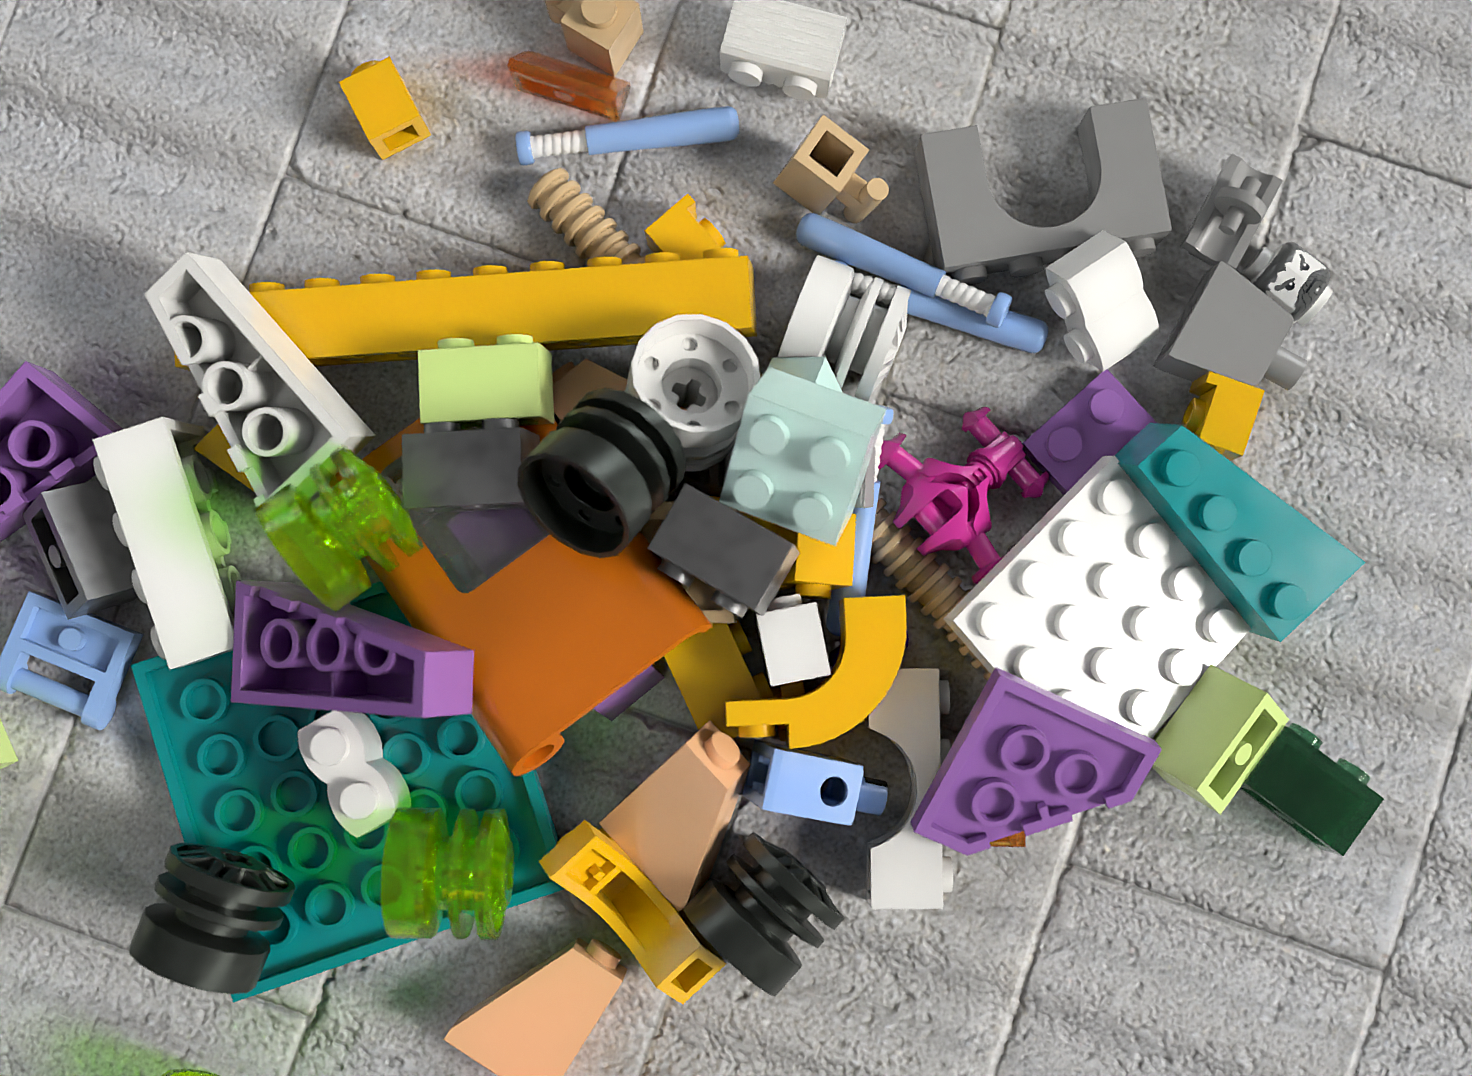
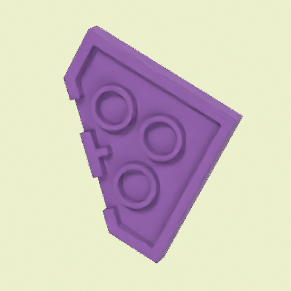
[910,667,1162,856]

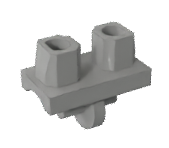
[1180,153,1283,269]

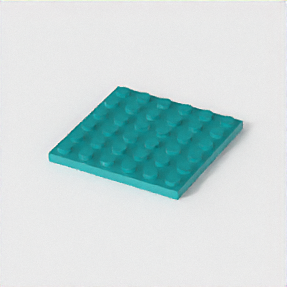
[131,554,565,1003]

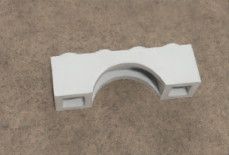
[864,668,953,909]

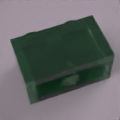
[1240,723,1384,856]

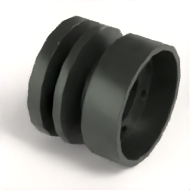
[517,388,687,558]
[683,831,844,997]
[129,843,295,994]

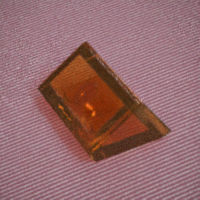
[507,51,631,121]

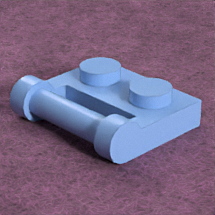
[0,591,144,731]

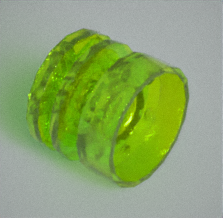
[255,444,424,612]
[381,807,514,940]

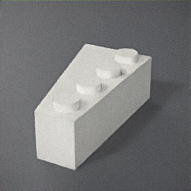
[144,252,376,519]
[93,417,241,670]

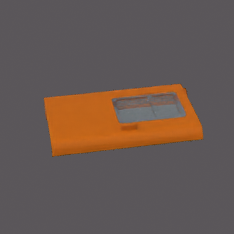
[325,418,713,776]

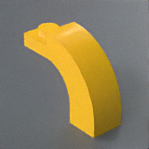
[725,595,907,749]
[539,819,726,1005]

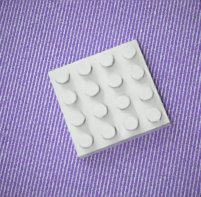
[943,456,1251,738]

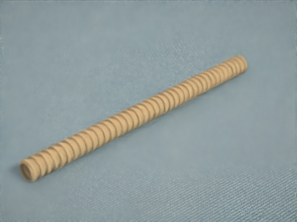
[527,168,991,681]

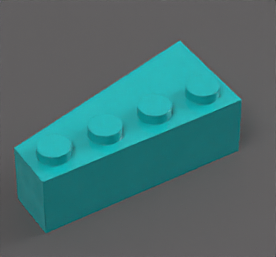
[1114,423,1366,642]

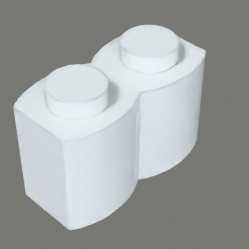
[1045,230,1159,372]
[298,710,411,838]

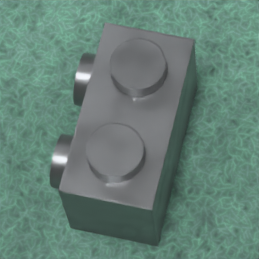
[402,418,540,513]
[22,480,138,620]
[648,483,800,618]

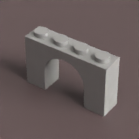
[914,98,1172,286]

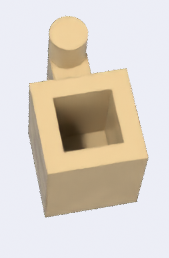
[544,0,644,77]
[773,114,889,223]

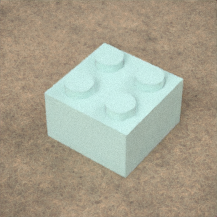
[719,367,886,546]

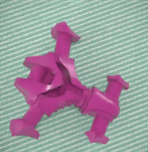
[878,407,1049,584]

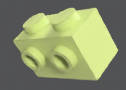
[418,334,554,429]
[1152,664,1289,815]

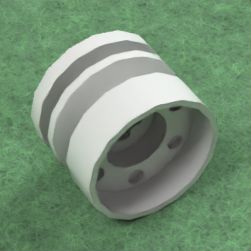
[777,255,911,402]
[625,314,760,472]

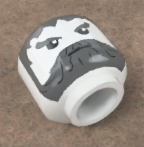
[1242,242,1333,327]

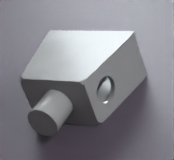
[1153,261,1307,390]

